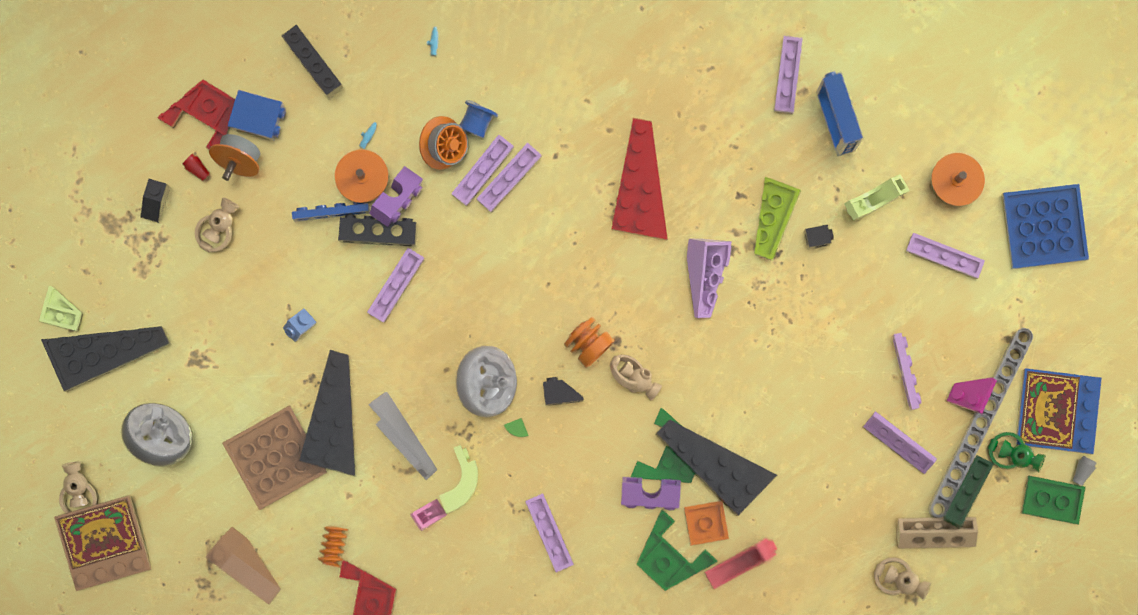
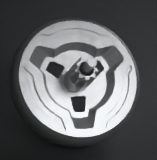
[121,403,192,466]

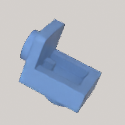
[283,309,317,342]

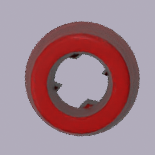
[182,153,210,181]

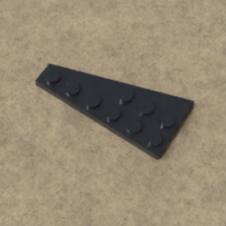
[41,326,170,392]
[299,350,355,477]
[655,420,777,516]

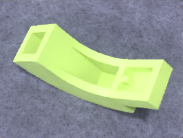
[844,175,910,220]
[439,445,478,514]

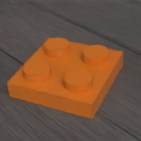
[684,501,729,545]

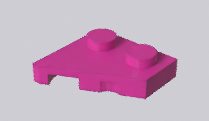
[947,377,997,414]

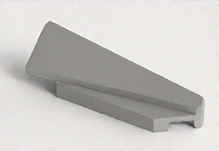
[369,392,437,480]

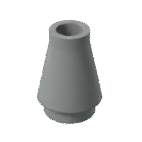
[1072,456,1097,486]

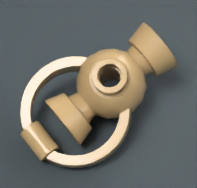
[195,197,239,253]
[610,355,662,400]
[59,461,97,513]
[873,558,931,600]

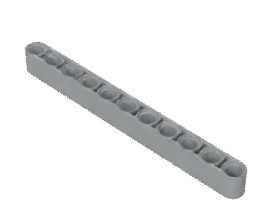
[928,328,1033,518]

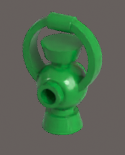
[988,432,1046,473]

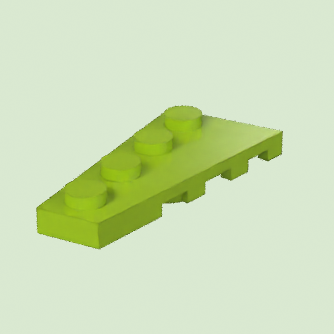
[754,177,801,261]

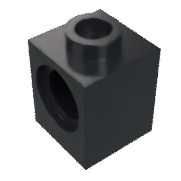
[804,224,834,250]

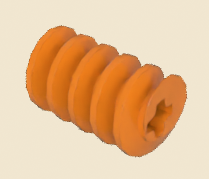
[317,526,349,568]

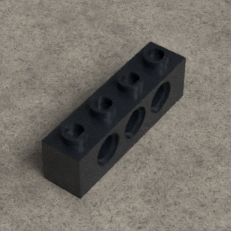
[281,24,344,99]
[338,215,418,247]

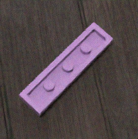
[774,36,803,114]
[451,135,514,206]
[477,143,542,212]
[906,233,985,279]
[367,248,425,323]
[892,333,921,410]
[863,411,937,474]
[525,494,574,572]

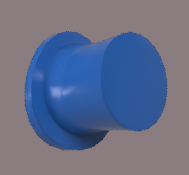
[459,100,498,138]

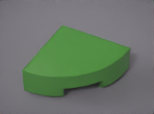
[504,418,529,437]

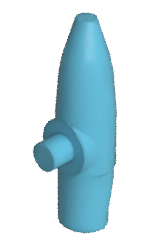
[427,27,438,56]
[359,122,377,149]

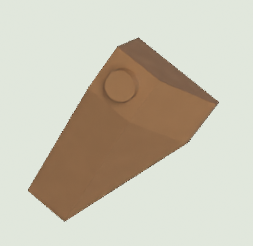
[206,527,281,604]

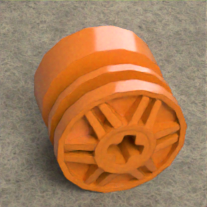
[564,317,615,368]

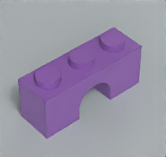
[369,166,423,227]
[621,477,681,510]

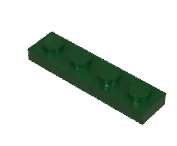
[943,455,994,529]

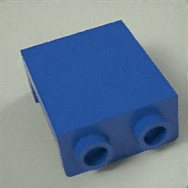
[228,90,286,141]

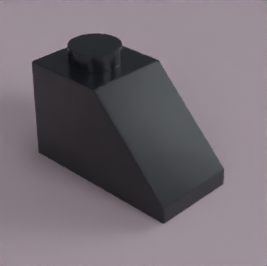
[140,179,170,223]
[543,377,584,406]

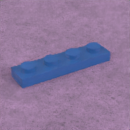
[292,202,370,222]

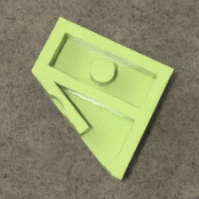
[39,286,82,331]

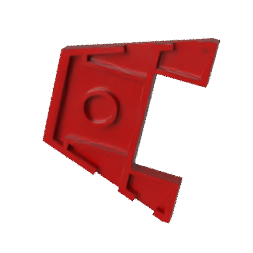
[157,79,235,150]
[339,560,397,615]

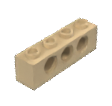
[896,517,978,548]

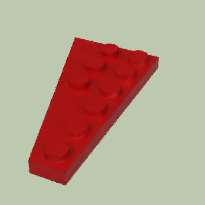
[611,118,668,241]

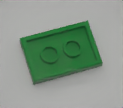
[1021,475,1086,525]

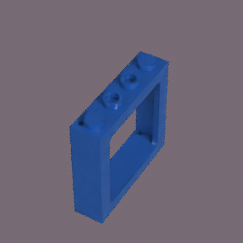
[816,71,863,157]

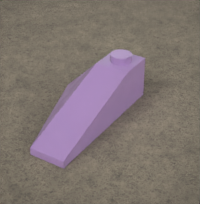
[687,238,732,318]

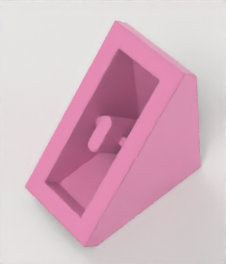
[410,499,447,531]

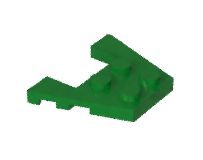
[631,408,695,483]
[636,509,718,591]

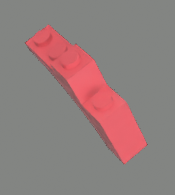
[704,538,778,589]

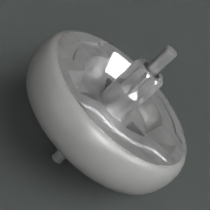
[456,346,517,417]

